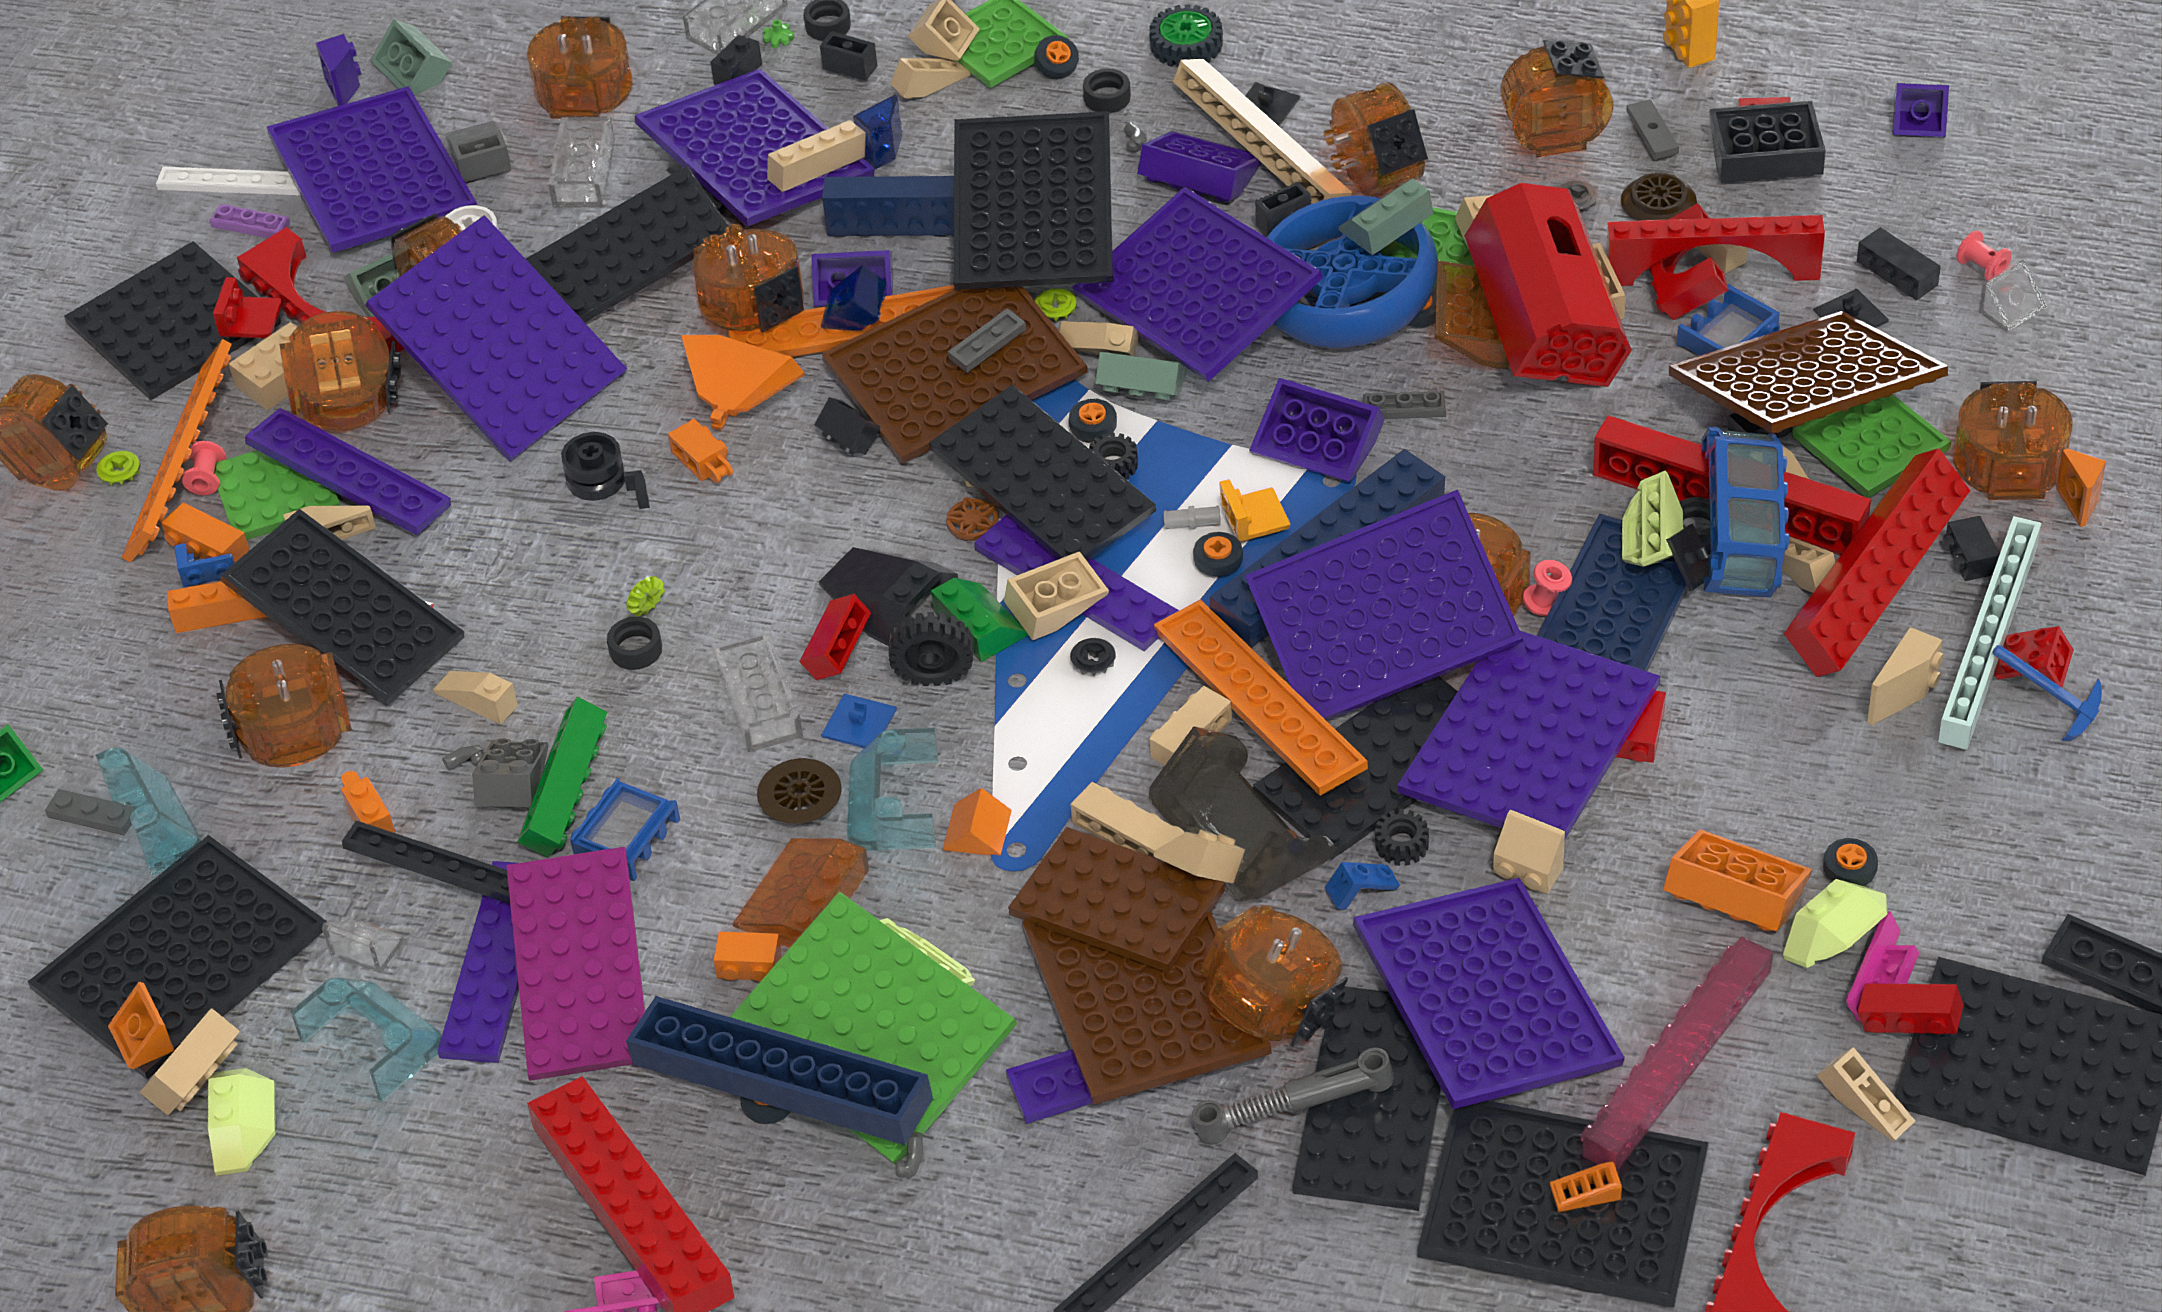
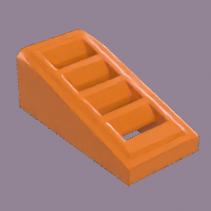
[1550,1161,1622,1212]

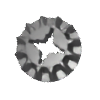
[1559,181,1597,211]

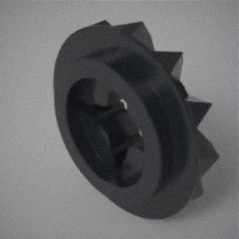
[1070,638,1116,676]

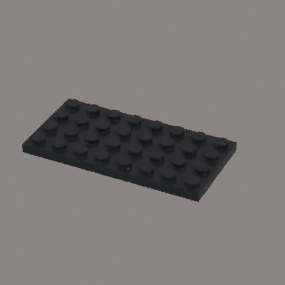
[526,166,734,322]
[929,385,1156,561]
[221,508,464,706]
[1253,676,1458,860]
[1293,986,1441,1211]

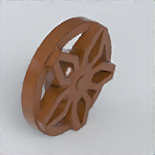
[946,497,998,541]

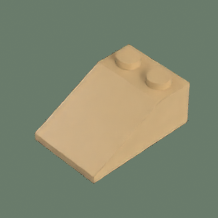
[1004,552,1109,640]
[1867,627,1944,725]

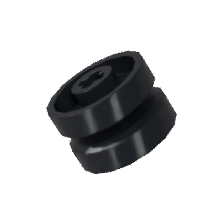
[561,432,625,501]

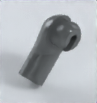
[1124,122,1147,152]
[442,745,484,770]
[896,1132,923,1179]

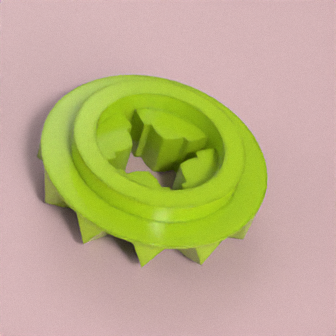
[1035,288,1077,321]
[96,451,141,486]
[626,576,665,616]

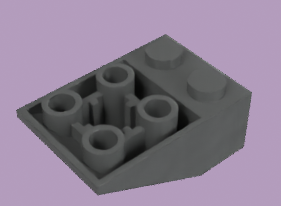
[445,121,511,182]
[472,738,548,807]

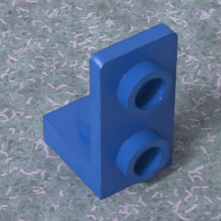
[174,543,235,587]
[1324,862,1400,909]

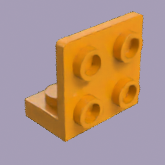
[1219,479,1290,542]

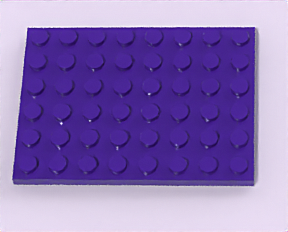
[635,68,875,226]
[267,86,477,253]
[1072,187,1323,382]
[365,215,627,462]
[1245,489,1523,721]
[1397,631,1660,839]
[1353,878,1625,1109]

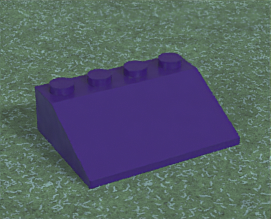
[1137,131,1262,202]
[1249,378,1385,483]

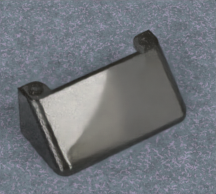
[1149,726,1337,903]

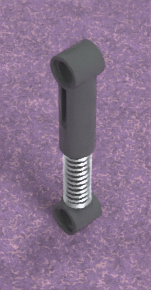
[1192,1048,1394,1144]

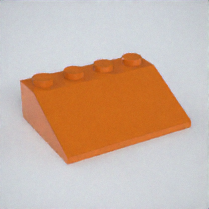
[1663,829,1812,931]

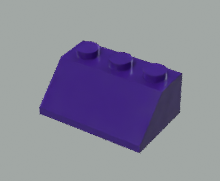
[811,250,893,307]

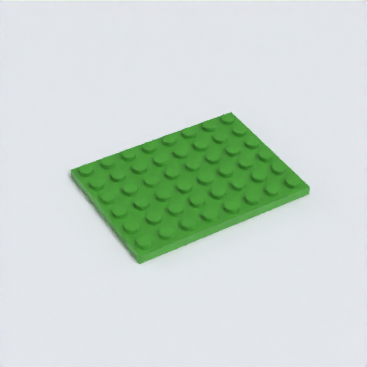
[730,892,1018,1165]

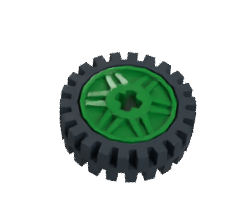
[1149,4,1223,68]

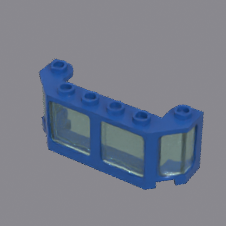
[1701,427,1789,598]

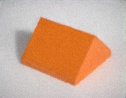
[2056,449,2106,527]
[943,788,1012,855]
[108,982,174,1069]

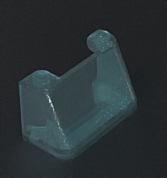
[95,747,201,876]

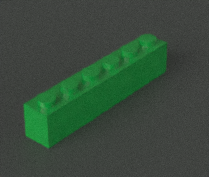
[517,696,607,858]

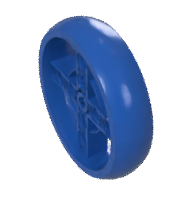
[1267,196,1438,348]

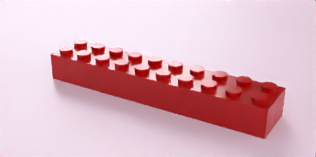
[1593,415,1871,556]
[1783,448,1971,677]
[527,1076,735,1312]

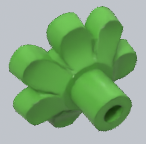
[763,19,795,48]

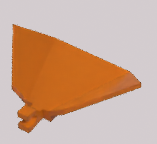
[681,335,805,431]

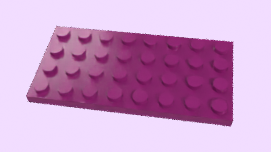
[507,847,645,1081]

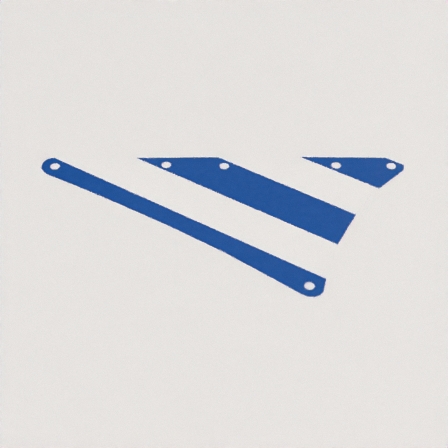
[991,379,1357,872]

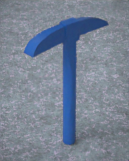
[1992,645,2102,741]

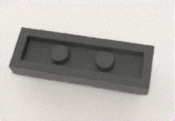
[948,308,1026,373]
[45,789,138,836]

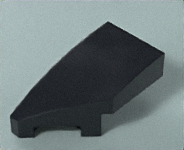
[623,470,650,509]

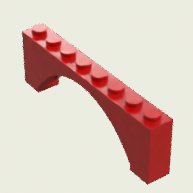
[1606,215,1825,286]
[237,227,405,365]
[1705,1112,1855,1312]

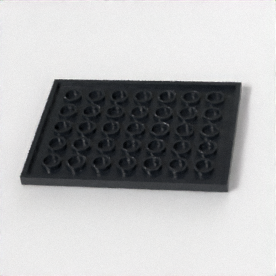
[954,111,1113,290]
[28,835,328,1080]
[1894,956,2162,1176]
[1417,1100,1709,1308]

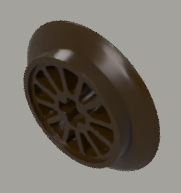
[1621,172,1697,221]
[757,758,842,824]

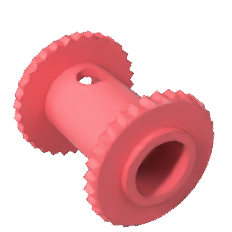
[1957,231,2012,282]
[181,441,226,495]
[1523,560,1572,616]

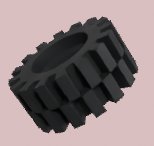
[1089,432,1138,480]
[1375,809,1429,866]

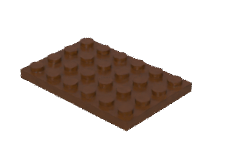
[1008,827,1225,973]

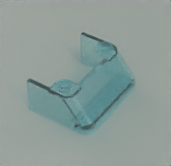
[847,728,938,851]
[291,978,441,1102]

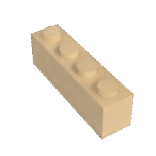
[768,120,865,192]
[1071,782,1185,859]

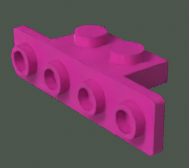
[1846,912,1919,1021]
[564,1271,663,1312]

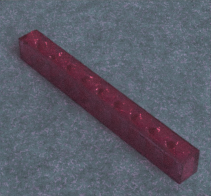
[1581,937,1773,1171]

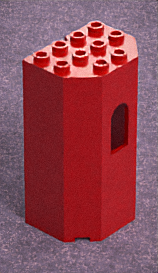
[1464,182,1632,387]

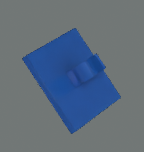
[821,693,897,751]

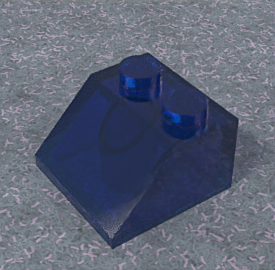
[853,95,902,170]
[820,265,887,331]

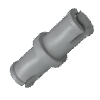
[1164,505,1221,528]

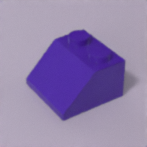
[316,34,362,106]
[1893,83,1949,137]

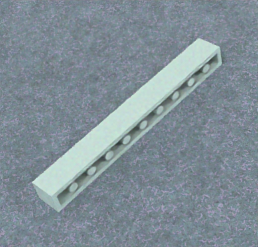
[1938,516,2041,750]

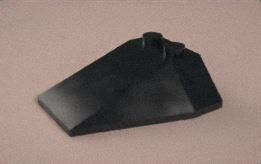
[819,547,958,646]

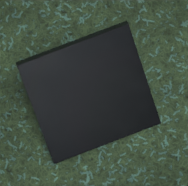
[1245,82,1300,126]
[1813,289,1889,328]
[1666,523,1711,591]

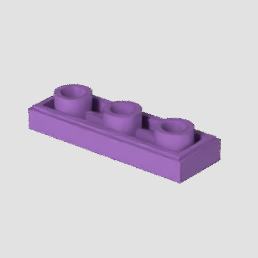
[209,204,290,238]

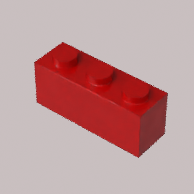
[799,594,871,680]
[1858,983,1963,1034]

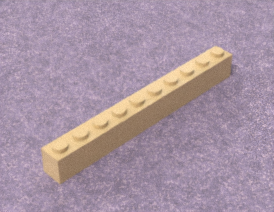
[1173,59,1352,204]

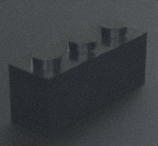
[1857,227,1941,301]

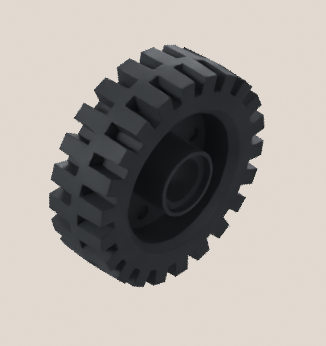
[889,612,974,686]

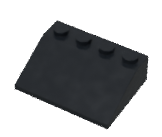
[1709,101,1826,183]

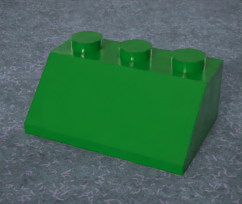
[931,578,1028,662]
[0,724,43,802]

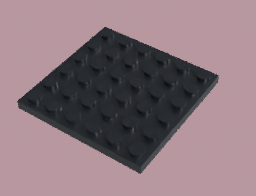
[64,241,281,401]

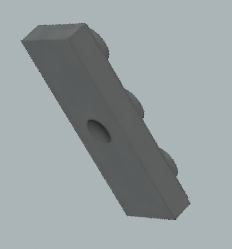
[1626,99,1679,159]
[1363,391,1446,419]

